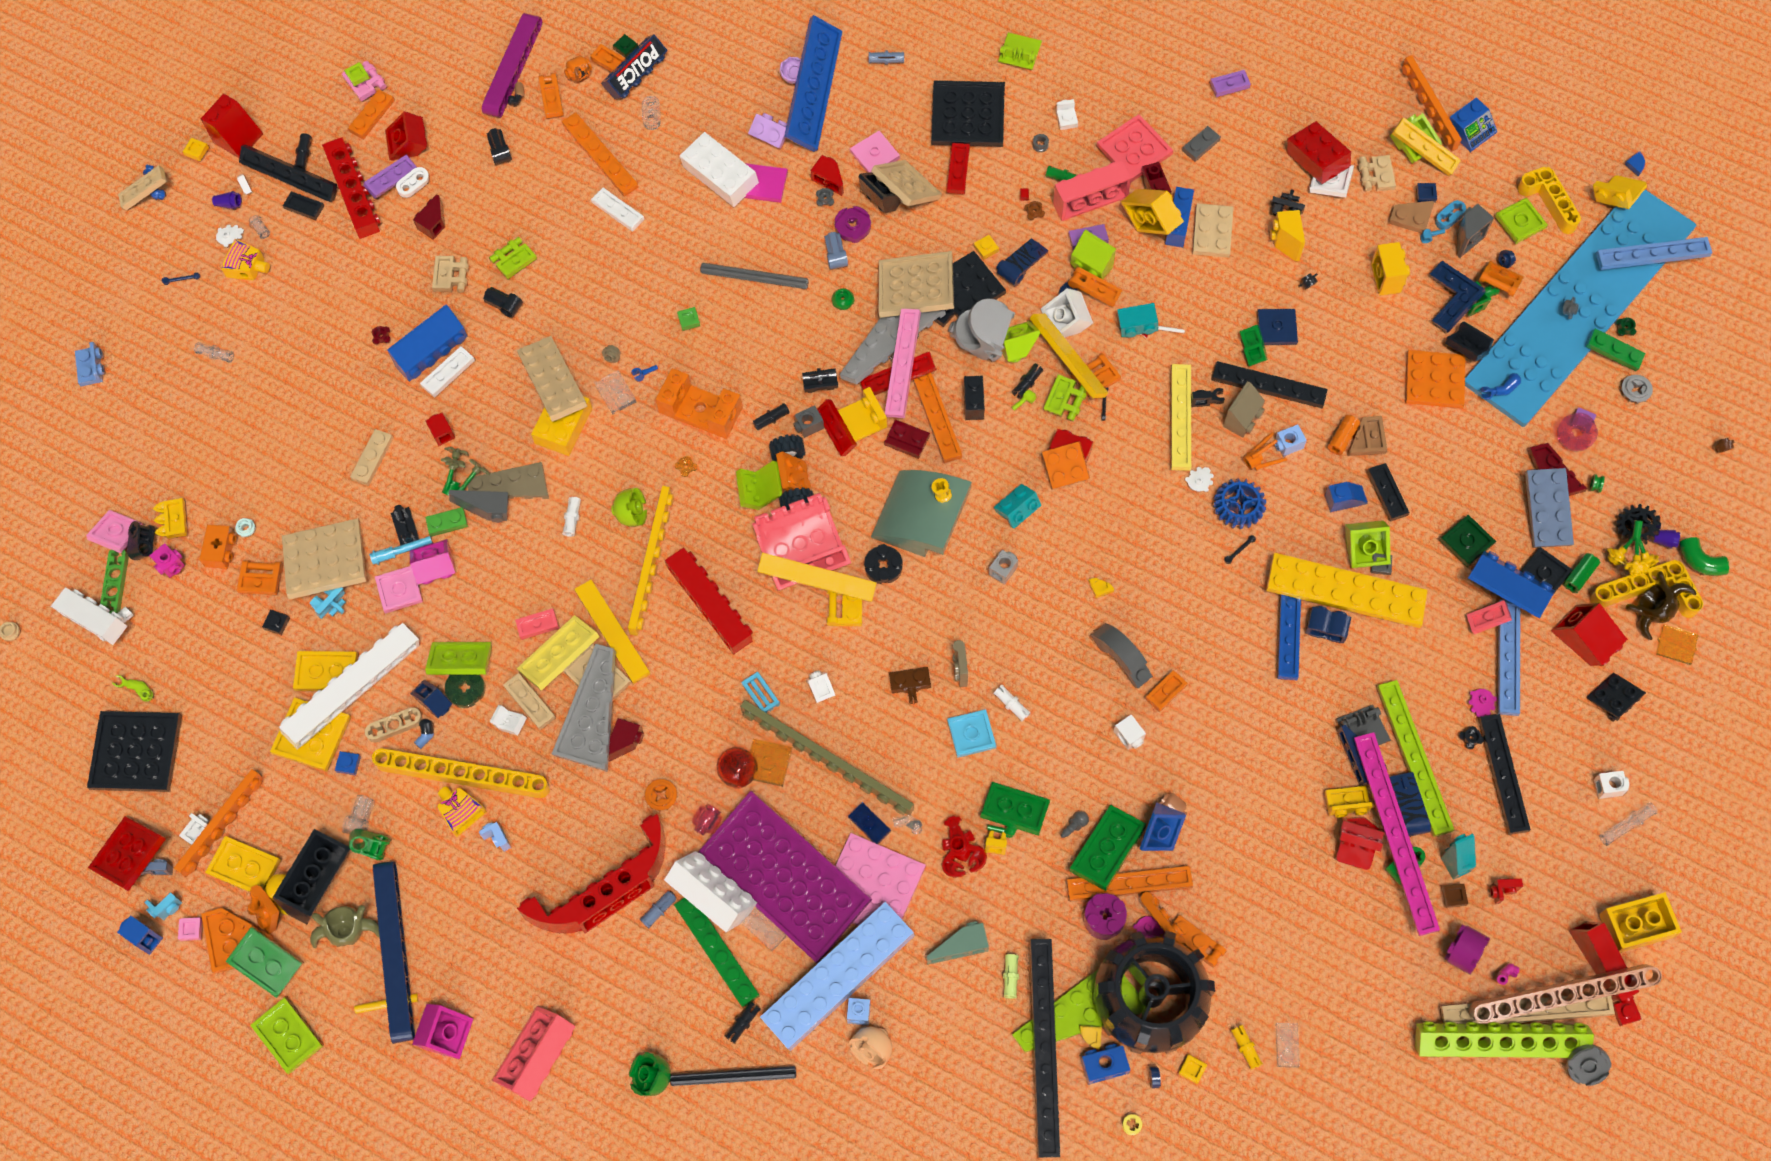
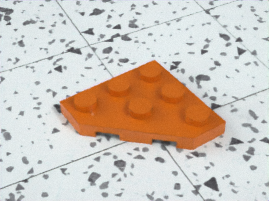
[201,908,273,974]

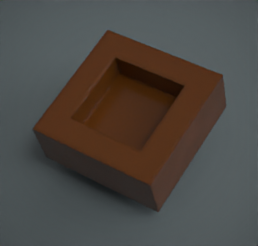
[1442,884,1468,908]

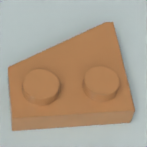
[1388,201,1434,234]
[1349,416,1387,456]

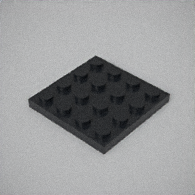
[931,80,1005,147]
[87,711,182,792]

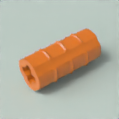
[1327,415,1360,455]

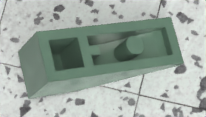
[927,921,989,965]

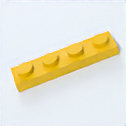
[1392,118,1461,176]

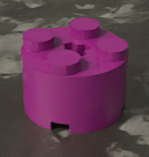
[1083,893,1127,940]
[1444,924,1490,975]

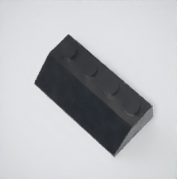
[272,829,350,925]

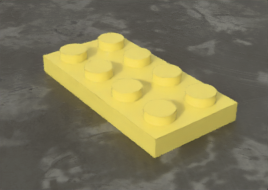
[517,615,600,690]

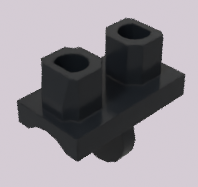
[1271,189,1305,216]
[802,368,838,393]

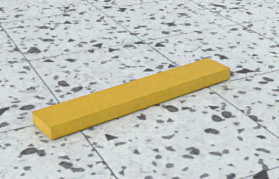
[1030,313,1108,399]
[757,553,876,602]
[574,580,650,684]

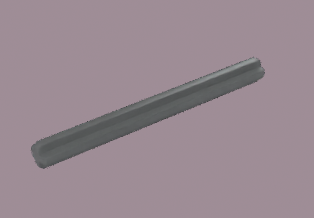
[700,263,809,289]

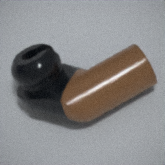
[507,82,524,107]

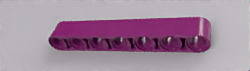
[482,13,542,118]

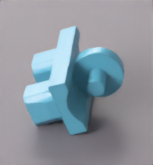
[310,587,345,619]

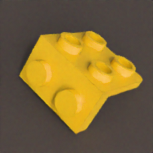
[1593,175,1647,209]

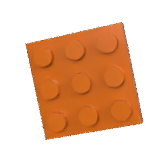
[1406,350,1465,409]

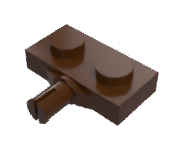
[889,667,931,704]

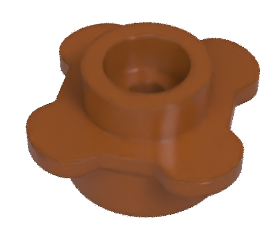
[1024,201,1045,220]

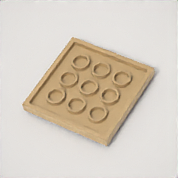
[879,251,954,318]
[282,518,367,600]

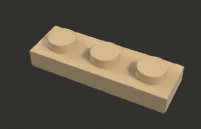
[118,165,167,210]
[350,429,394,486]
[503,673,556,730]

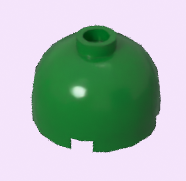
[629,1052,671,1097]

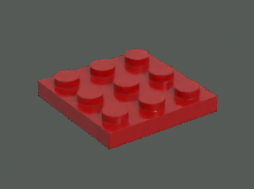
[88,816,166,891]

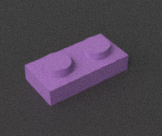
[1210,70,1251,97]

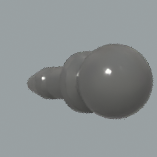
[1061,811,1089,838]

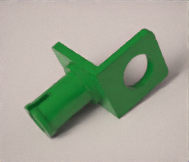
[1467,281,1500,317]

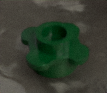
[1616,317,1637,336]

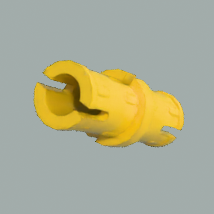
[1231,1025,1263,1070]

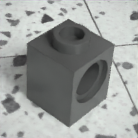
[793,405,824,438]

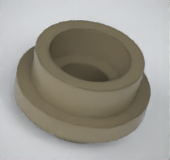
[602,345,620,363]

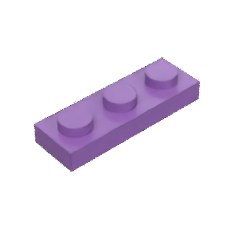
[363,155,417,199]

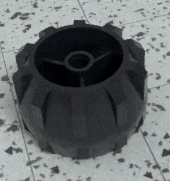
[1093,931,1215,1054]

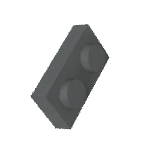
[1182,126,1221,162]

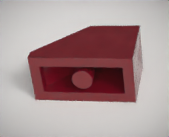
[608,718,644,762]

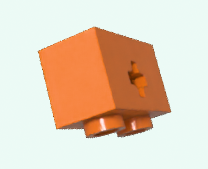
[199,524,237,569]

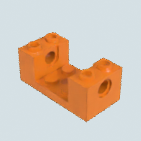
[655,368,743,439]

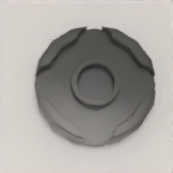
[1566,1045,1612,1086]

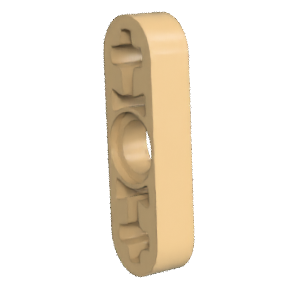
[365,707,423,743]

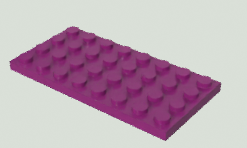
[698,791,872,963]

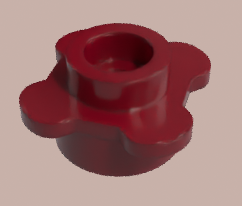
[371,326,391,345]

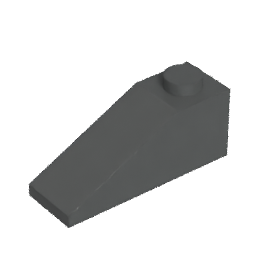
[449,490,508,523]

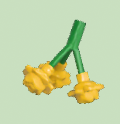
[1607,520,1659,576]

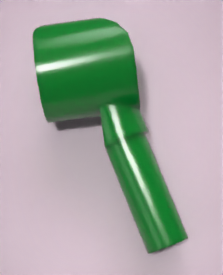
[987,825,1017,838]

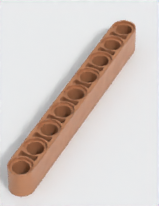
[1469,964,1662,1023]

